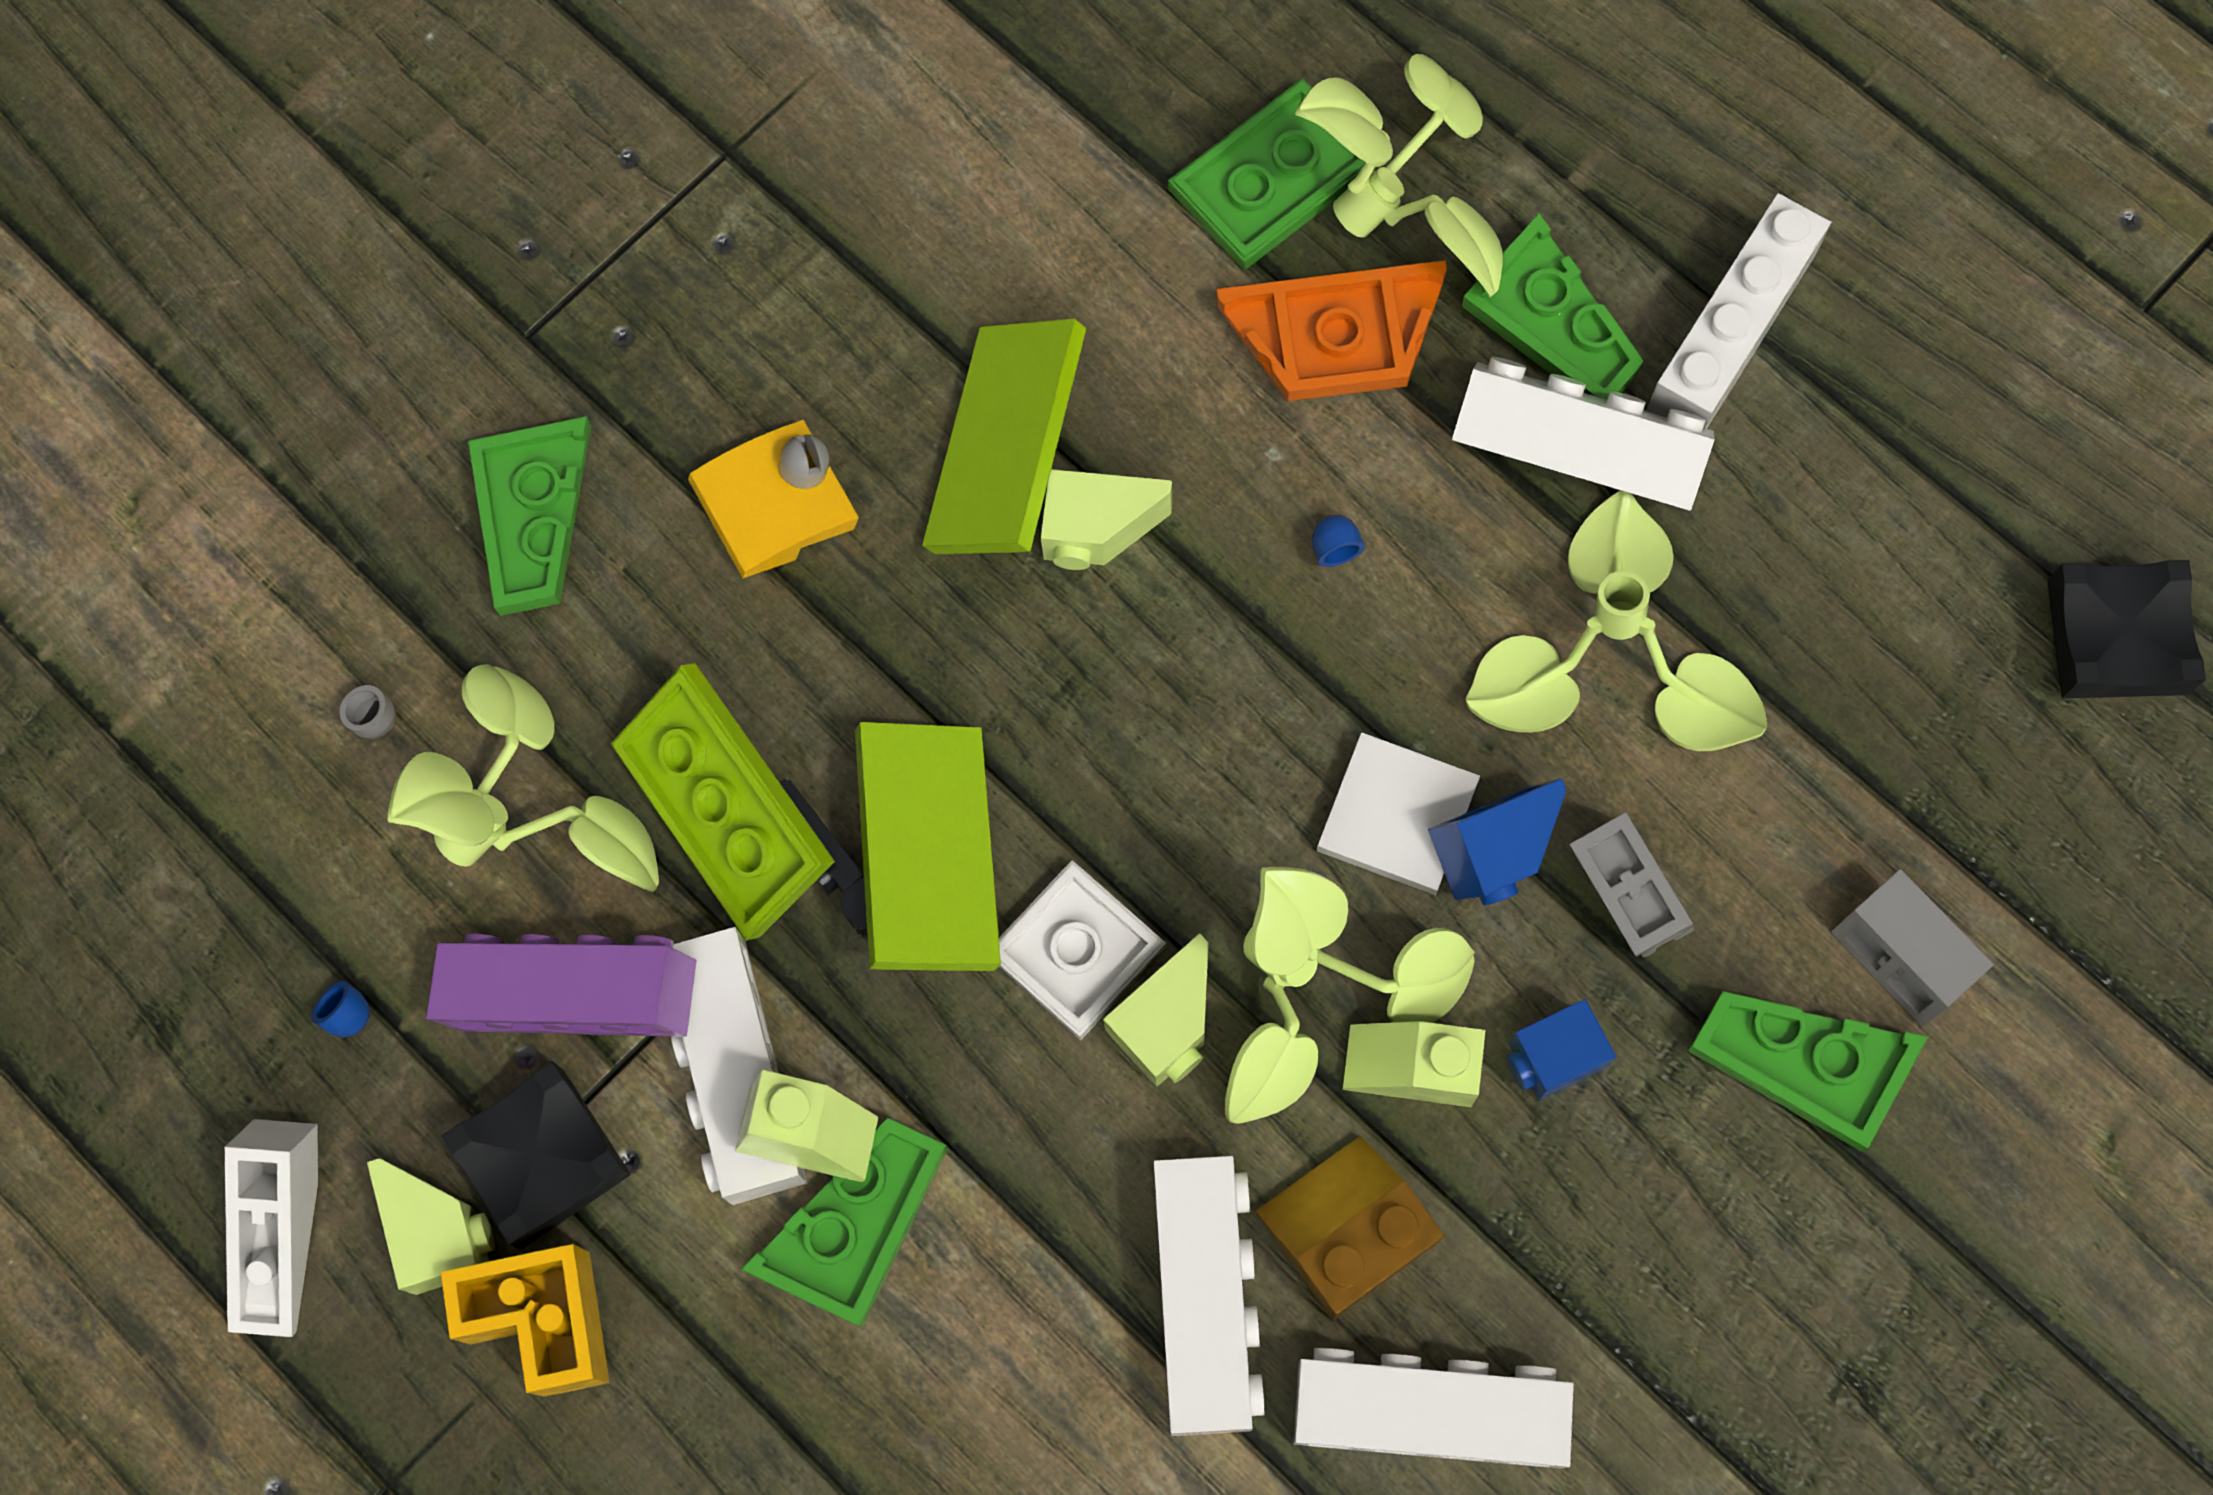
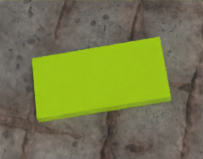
[922,319,1087,554]
[610,663,835,941]
[855,722,1001,971]

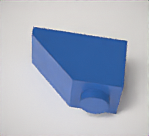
[1428,778,1567,906]

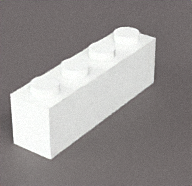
[1646,193,1832,429]
[1452,357,1715,511]
[671,927,808,1205]
[1154,1156,1264,1436]
[1293,1348,1573,1469]

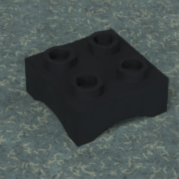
[2047,560,2206,699]
[441,1061,631,1250]

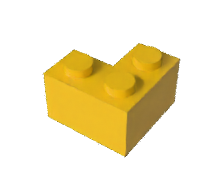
[441,1244,610,1397]

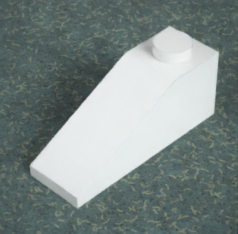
[225,1119,318,1337]

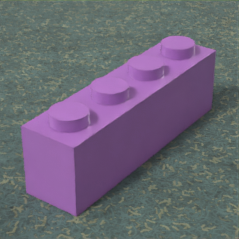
[426,934,697,1037]

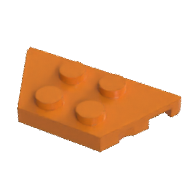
[1216,260,1447,402]

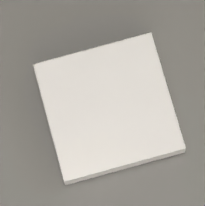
[1317,732,1480,896]
[999,860,1166,1041]

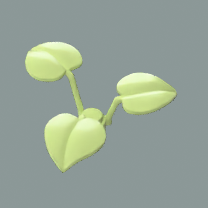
[1295,54,1503,298]
[1466,490,1767,751]
[387,664,659,893]
[1225,867,1475,1124]

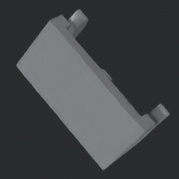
[1570,812,1694,957]
[1831,869,1994,1027]

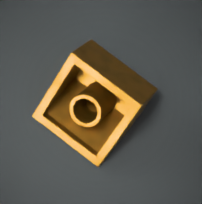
[1255,1135,1445,1321]

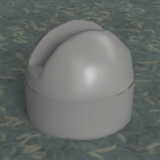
[778,434,830,489]
[340,685,397,740]

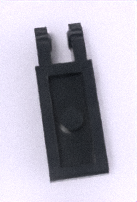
[780,779,868,939]

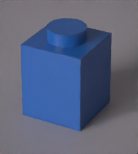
[1506,999,1617,1102]

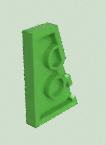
[1688,992,1928,1152]

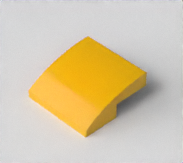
[688,420,859,579]

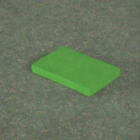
[1168,78,1378,271]

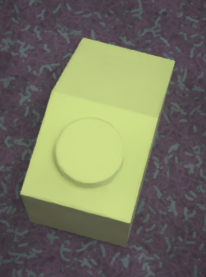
[1041,469,1172,570]
[1103,933,1208,1087]
[1342,1021,1486,1107]
[735,1069,878,1183]
[367,1158,495,1295]

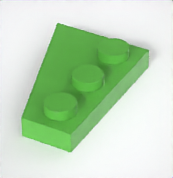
[1462,213,1644,400]
[468,416,592,616]
[741,1118,949,1328]

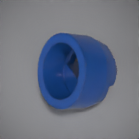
[1312,515,1365,567]
[311,981,370,1038]

